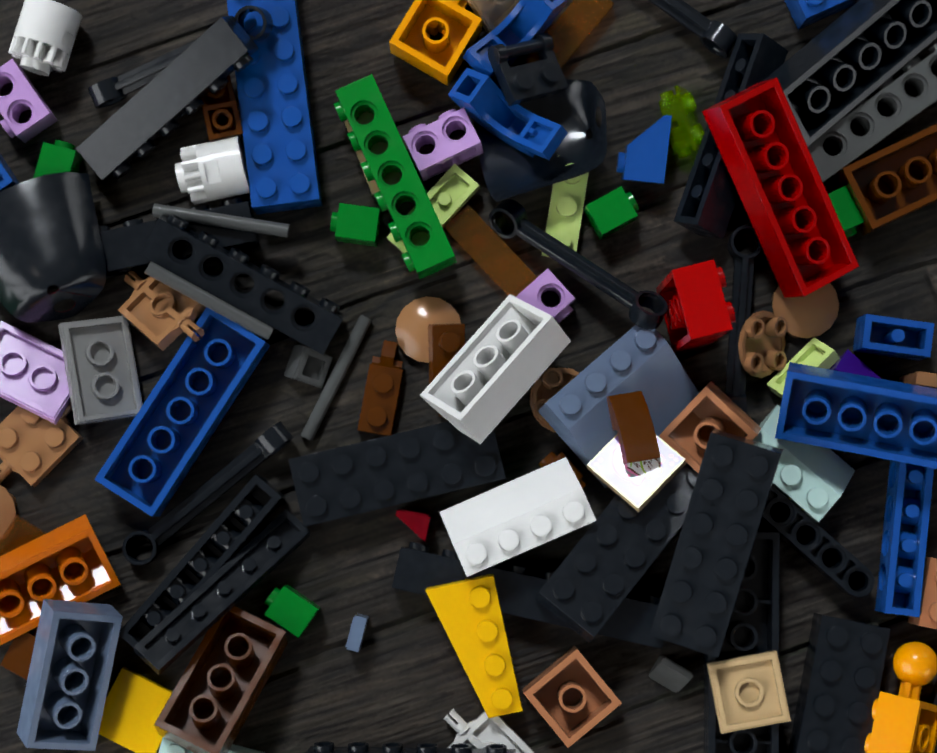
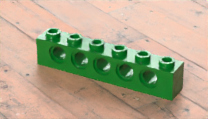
[334,74,457,279]

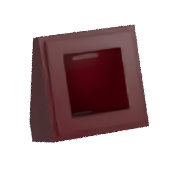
[396,509,431,541]

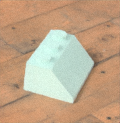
[753,404,855,522]

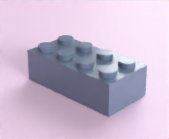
[17,599,123,751]

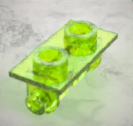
[659,85,704,158]

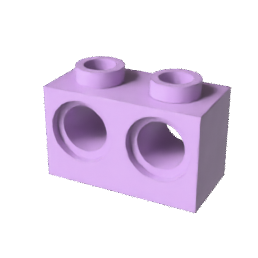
[0,59,58,143]
[403,107,484,182]
[516,268,575,323]

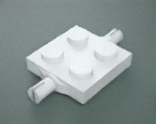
[443,708,535,753]

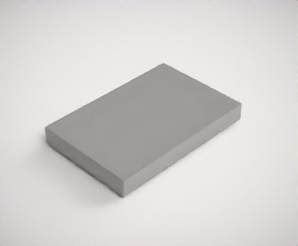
[58,316,143,425]

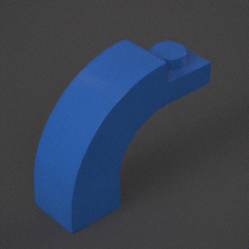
[462,0,569,78]
[448,68,568,160]

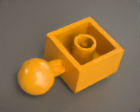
[389,0,482,86]
[864,641,937,753]

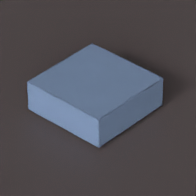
[346,613,369,652]

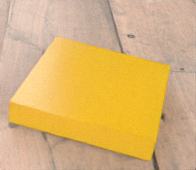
[99,667,173,753]

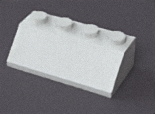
[420,294,571,444]
[439,457,596,577]

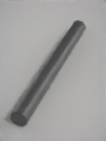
[152,203,290,238]
[144,261,274,340]
[300,315,372,441]

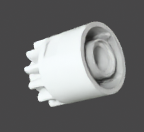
[8,0,82,76]
[175,135,250,205]

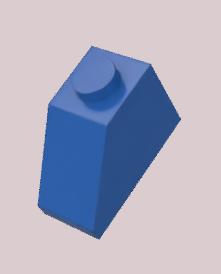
[616,115,672,184]

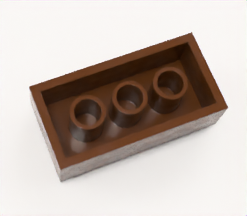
[834,124,937,236]
[154,606,288,753]

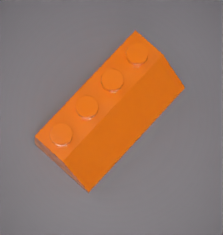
[0,514,121,646]

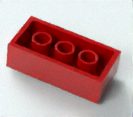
[656,259,736,353]

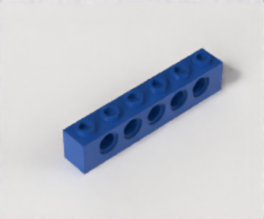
[875,460,934,617]

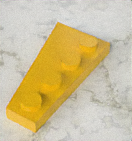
[425,574,523,718]

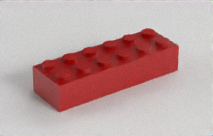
[702,77,859,297]

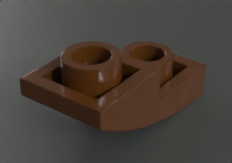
[201,75,243,141]
[607,391,661,464]

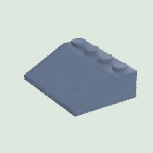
[538,325,699,488]

